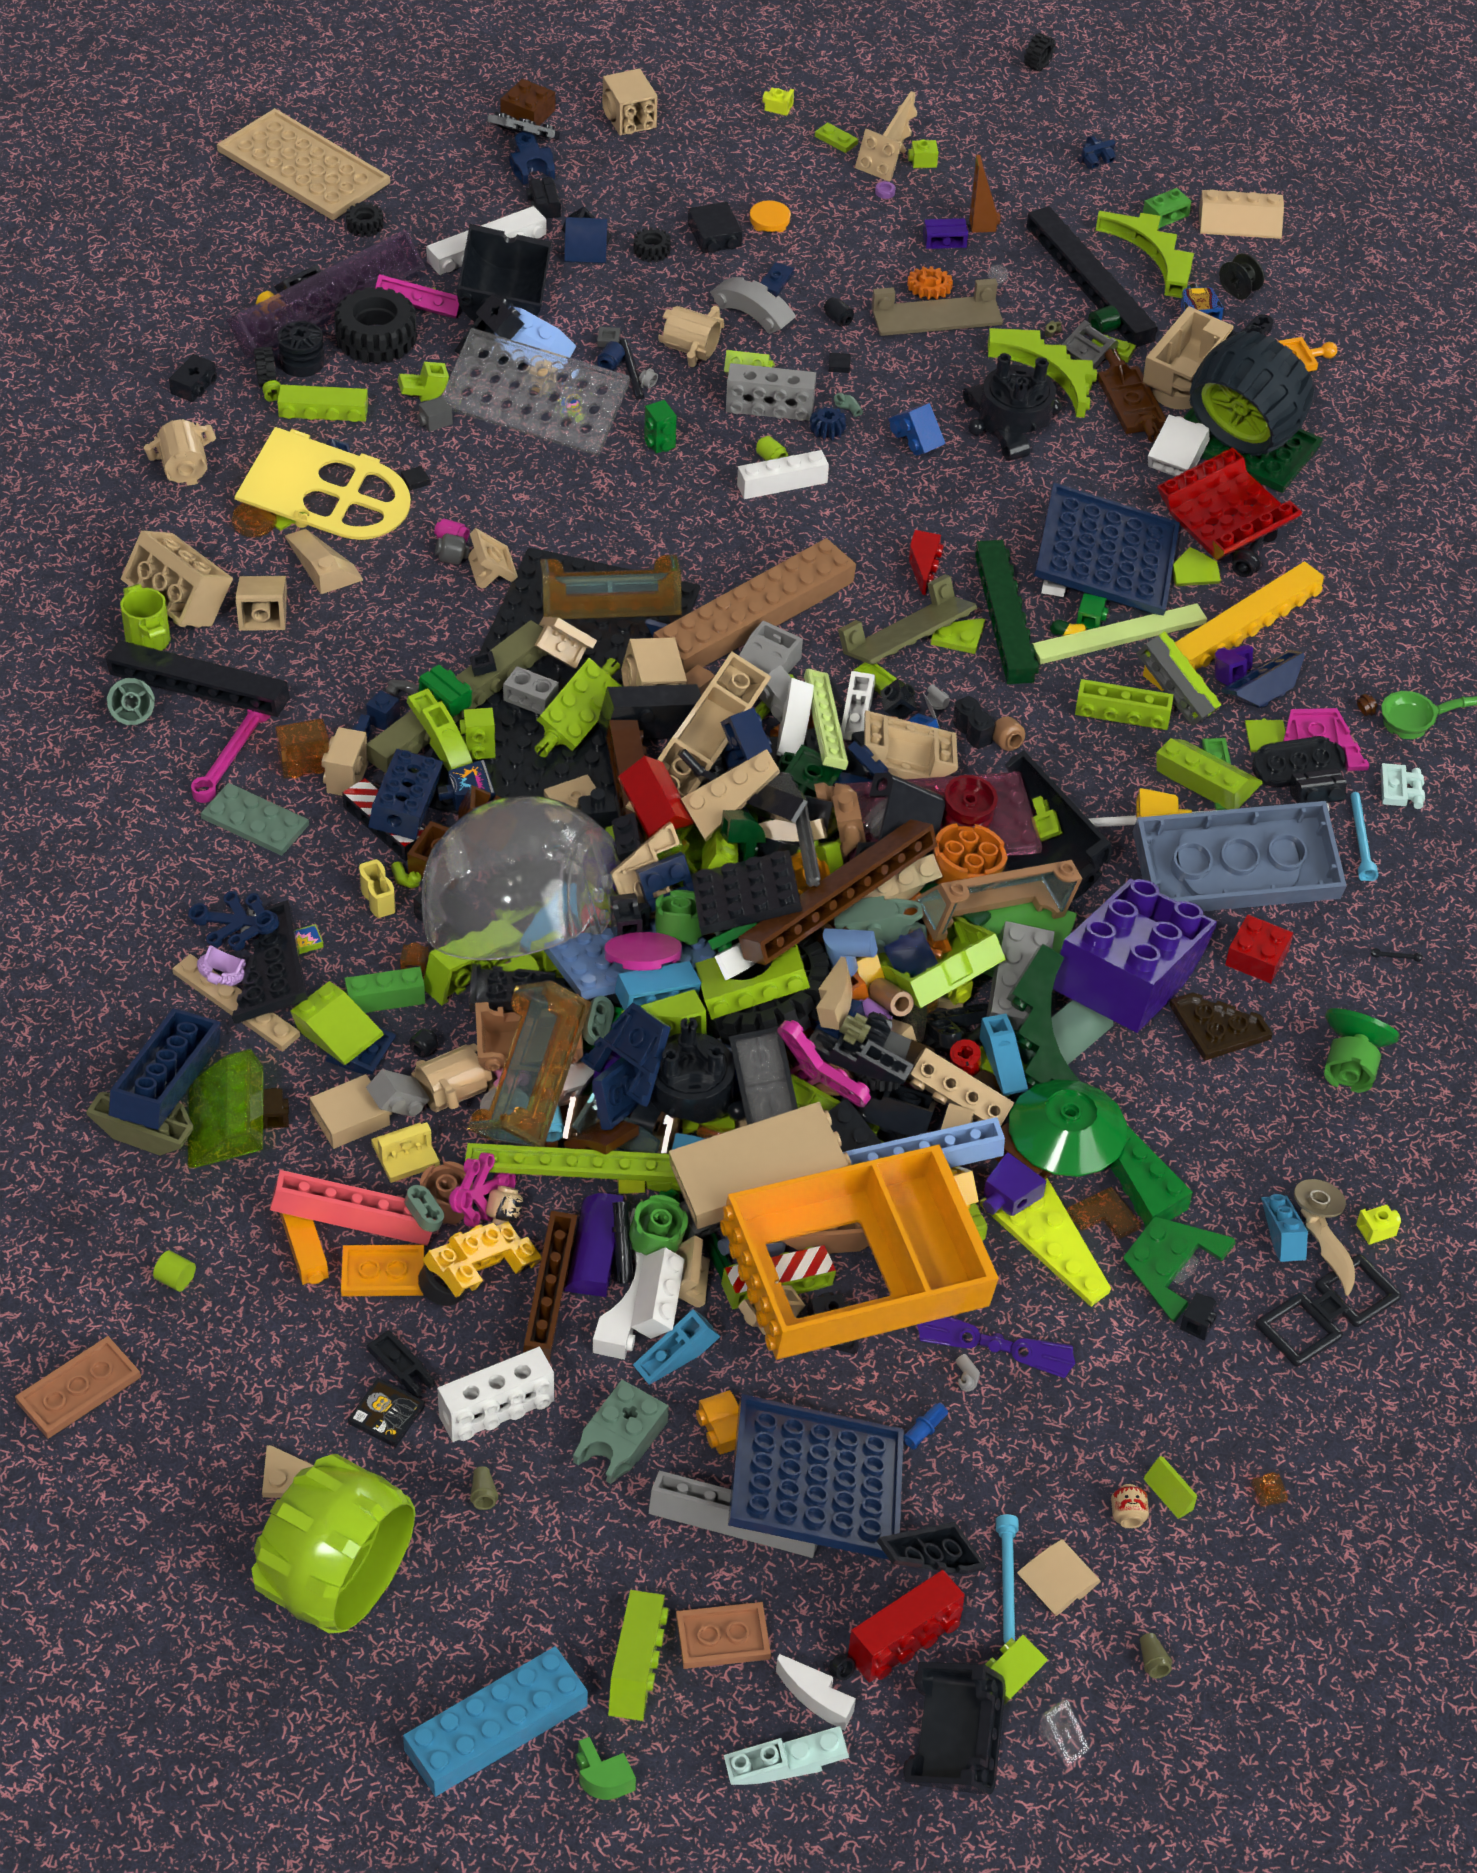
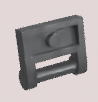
[1062,320,1118,369]

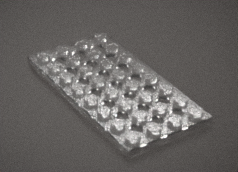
[442,328,631,456]

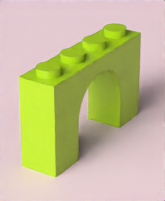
[695,944,810,1020]

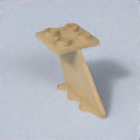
[855,91,917,182]

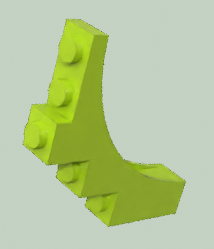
[1096,211,1194,298]
[988,328,1097,418]

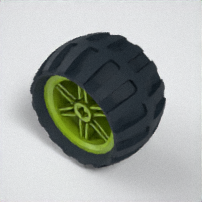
[1189,331,1315,456]

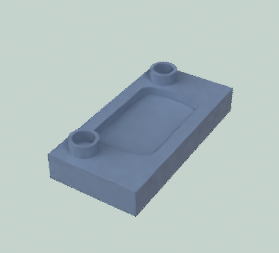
[1132,801,1347,911]

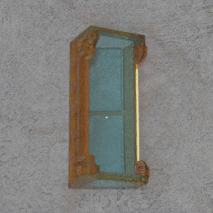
[540,555,682,619]
[467,981,591,1147]

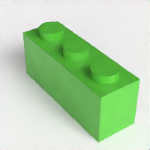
[345,967,425,1013]

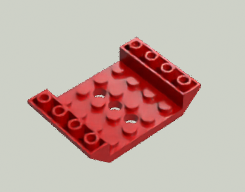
[1157,447,1302,560]

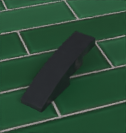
[809,1028,914,1084]

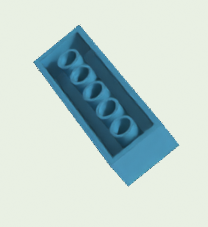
[403,1646,588,1797]

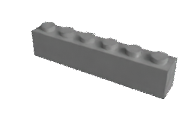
[648,1470,817,1558]

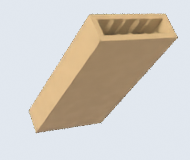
[669,1102,851,1229]

